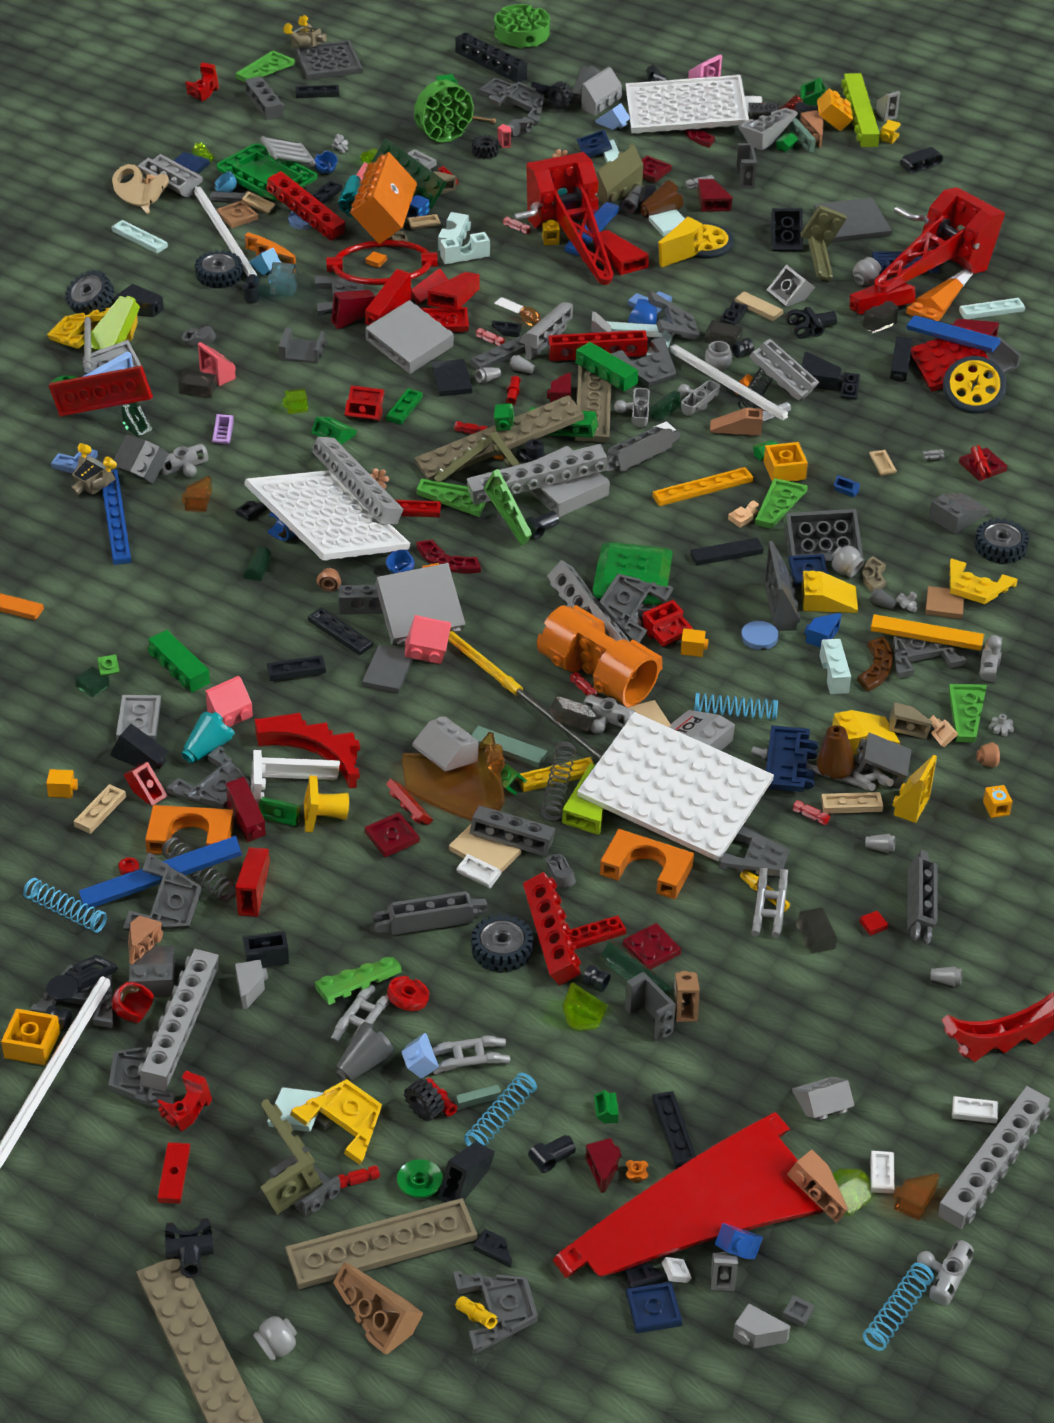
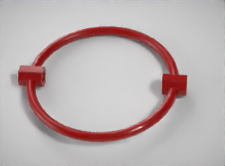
[326,240,438,285]

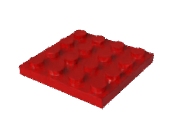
[910,327,989,392]

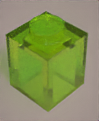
[282,388,308,414]

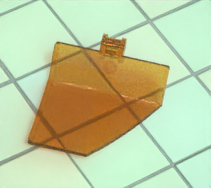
[401,732,505,821]

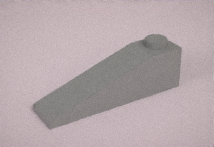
[739,108,797,150]

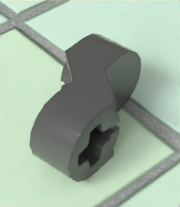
[507,117,534,136]
[182,326,216,347]
[545,854,576,888]

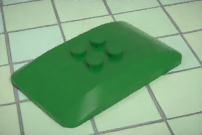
[216,143,318,200]
[592,542,673,604]

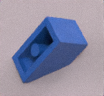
[804,613,842,648]
[714,1223,763,1259]

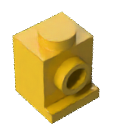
[542,220,560,246]

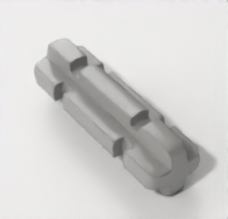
[686,175,714,189]

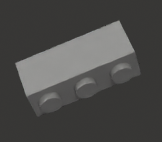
[581,67,622,115]
[412,716,478,771]

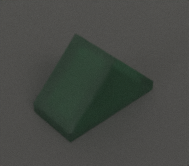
[121,402,153,437]

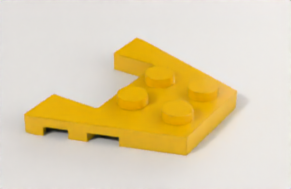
[47,308,110,349]
[949,558,1018,604]
[290,1079,382,1165]

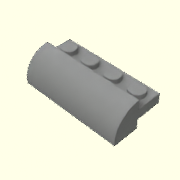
[138,154,203,197]
[520,302,573,360]
[749,339,819,401]

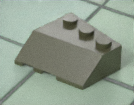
[596,143,643,204]

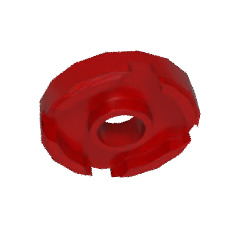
[387,976,429,1011]

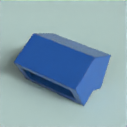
[834,475,860,498]

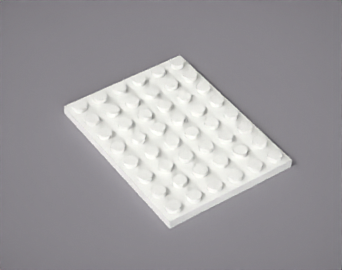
[626,75,749,134]
[244,470,411,561]
[577,712,774,862]

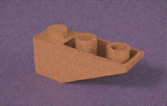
[799,110,823,148]
[710,408,763,436]
[128,916,163,964]
[787,1149,848,1223]

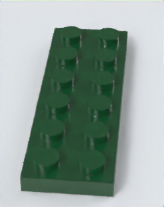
[372,138,448,209]

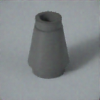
[869,588,897,610]

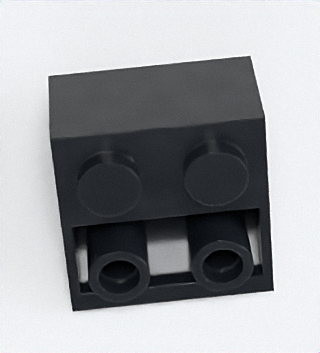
[242,930,289,968]

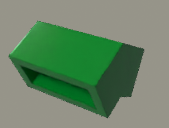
[775,133,799,152]
[753,440,777,461]
[594,1090,619,1124]

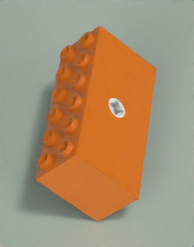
[350,152,417,244]

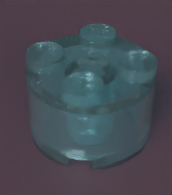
[268,262,298,296]

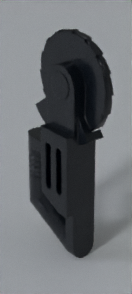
[46,954,118,1001]

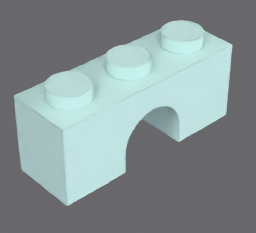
[438,212,471,250]
[440,232,490,264]
[820,639,851,694]

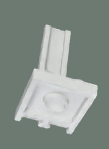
[251,750,340,807]

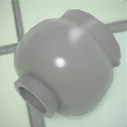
[853,257,881,286]
[704,341,732,371]
[831,545,865,578]
[253,1316,298,1361]

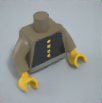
[283,15,327,47]
[71,443,117,495]

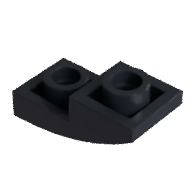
[531,81,550,98]
[720,301,748,325]
[840,372,860,400]

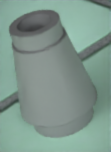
[509,355,535,374]
[475,367,501,384]
[865,834,895,854]
[931,966,962,987]

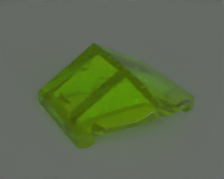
[562,983,607,1031]
[832,1169,871,1216]

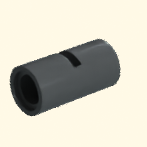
[621,185,643,214]

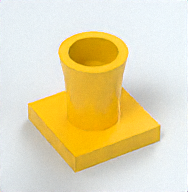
[303,775,349,832]

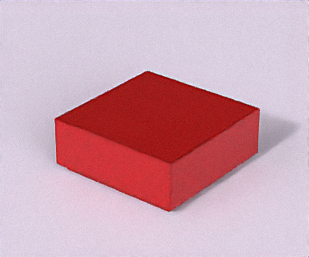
[859,910,888,936]

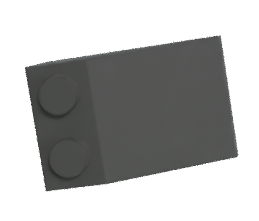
[113,434,169,484]
[929,493,990,534]
[129,945,175,997]

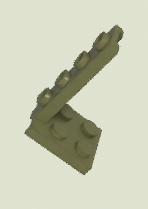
[801,205,847,282]
[434,431,520,482]
[261,1098,323,1215]

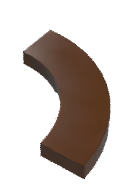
[857,636,893,692]

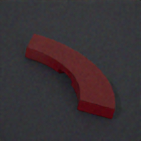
[683,129,715,148]
[416,539,481,574]

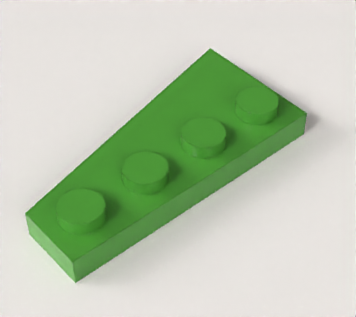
[235,51,295,82]
[483,469,532,546]
[755,478,808,529]
[417,479,486,517]
[948,684,987,742]
[314,957,402,1005]

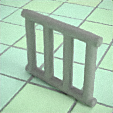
[260,136,316,166]

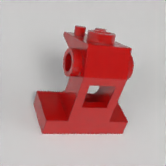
[185,62,219,102]
[157,1070,212,1132]

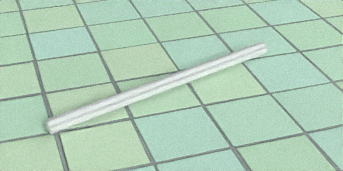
[193,186,257,277]
[670,344,788,420]
[0,977,110,1168]

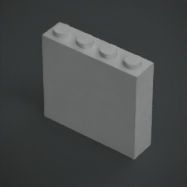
[365,300,454,374]
[529,446,610,518]
[375,563,465,646]

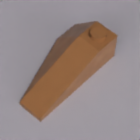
[333,1262,423,1354]

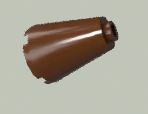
[640,180,684,218]
[817,725,856,779]

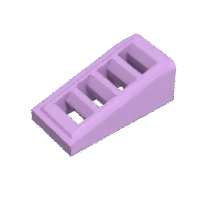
[212,414,234,445]

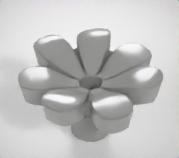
[332,134,348,153]
[896,592,917,612]
[988,714,1014,736]

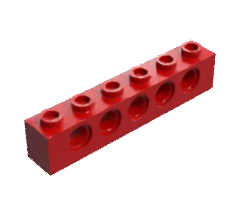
[266,171,345,241]
[547,330,648,361]
[523,872,581,986]

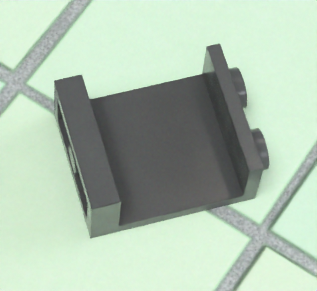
[736,143,757,189]
[279,327,327,364]
[984,337,1021,379]
[855,732,912,788]
[625,972,676,1041]
[269,1146,340,1217]

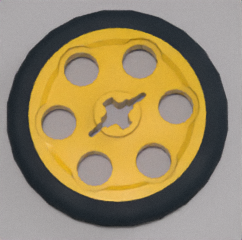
[695,222,734,258]
[943,356,1007,413]

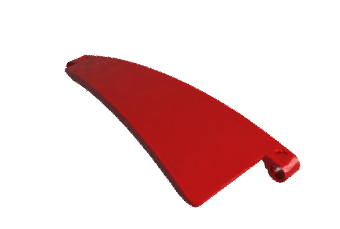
[552,1112,824,1278]

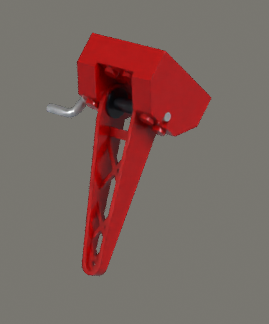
[514,152,613,285]
[874,187,1005,293]

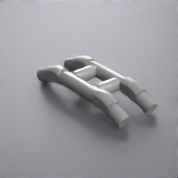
[852,748,894,791]
[751,868,788,938]
[331,985,391,1042]
[432,1035,510,1075]

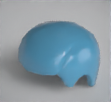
[214,171,237,193]

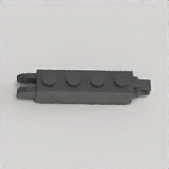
[605,426,680,472]
[907,850,938,944]
[372,891,488,935]

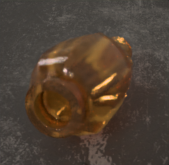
[519,306,541,326]

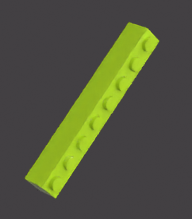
[841,73,880,147]

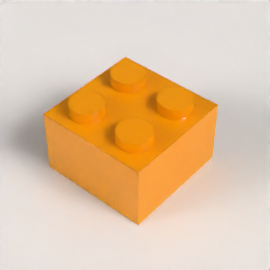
[817,88,853,132]
[764,442,808,482]
[1,1008,60,1066]

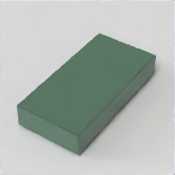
[454,1085,501,1110]

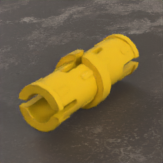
[456,1296,497,1329]

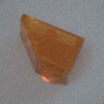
[182,476,212,512]
[893,1173,940,1221]

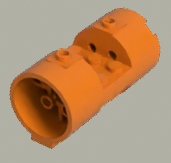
[537,605,663,707]

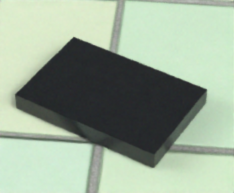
[431,359,472,396]

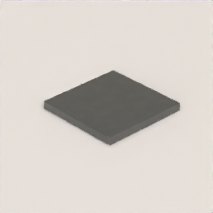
[295,40,363,80]
[814,198,892,242]

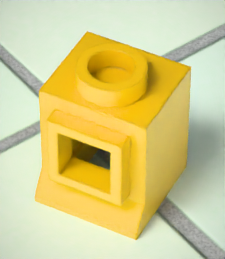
[880,119,901,144]

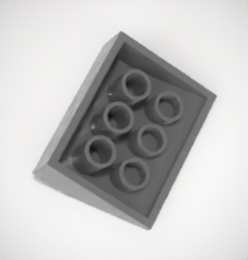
[783,509,863,562]
[764,541,800,631]

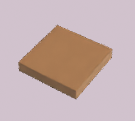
[216,201,258,228]
[925,586,964,619]

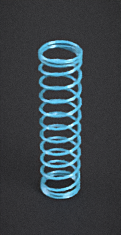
[694,693,778,720]
[23,878,107,933]
[464,1073,537,1146]
[863,1263,934,1351]

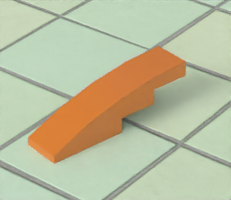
[245,232,296,271]

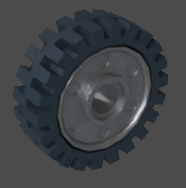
[195,250,243,288]
[65,270,114,315]
[975,518,1029,564]
[471,914,533,973]

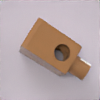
[674,971,700,1022]

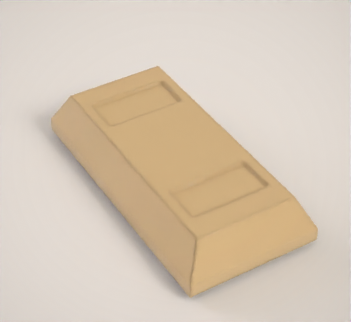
[242,191,275,214]
[407,214,441,230]
[869,450,897,476]

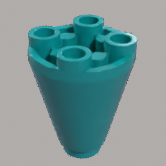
[338,175,361,218]
[181,711,235,764]

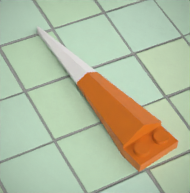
[906,269,973,321]

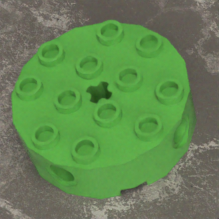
[494,4,550,49]
[414,80,474,143]

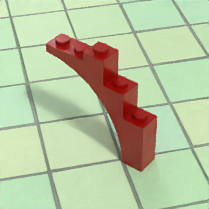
[254,713,360,789]
[942,991,1054,1062]

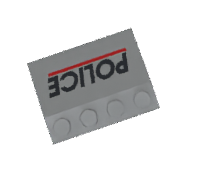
[669,710,735,751]

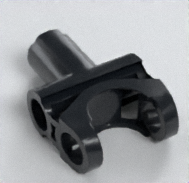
[785,307,837,339]
[165,1218,214,1278]

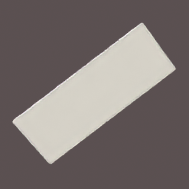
[495,297,525,313]

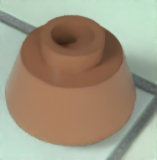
[316,568,341,592]
[977,742,1000,768]

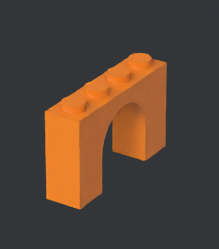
[145,805,234,855]
[600,829,694,900]

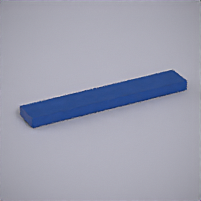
[565,202,620,256]
[907,315,1001,353]

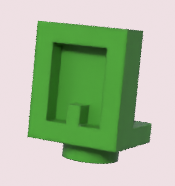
[97,654,119,676]

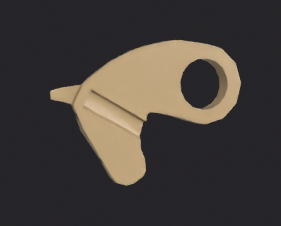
[112,164,169,214]

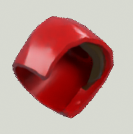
[111,982,154,1024]

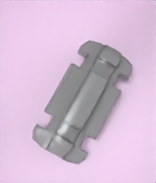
[923,449,944,461]

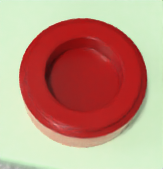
[118,857,139,875]

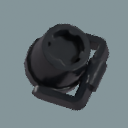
[515,439,546,463]

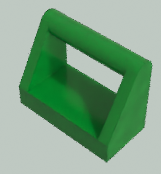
[800,77,826,106]
[311,417,357,445]

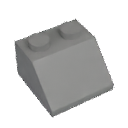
[767,265,815,307]
[792,1077,854,1120]

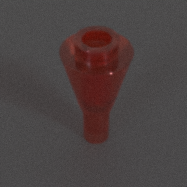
[778,95,803,110]

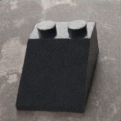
[771,208,803,251]

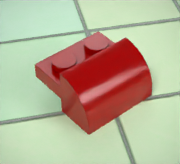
[344,386,385,421]
[642,600,693,647]

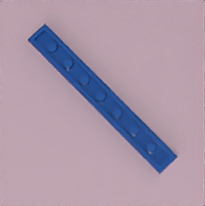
[102,469,131,565]
[79,836,242,910]

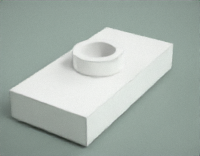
[456,854,501,889]
[952,1096,998,1124]
[870,1151,894,1194]

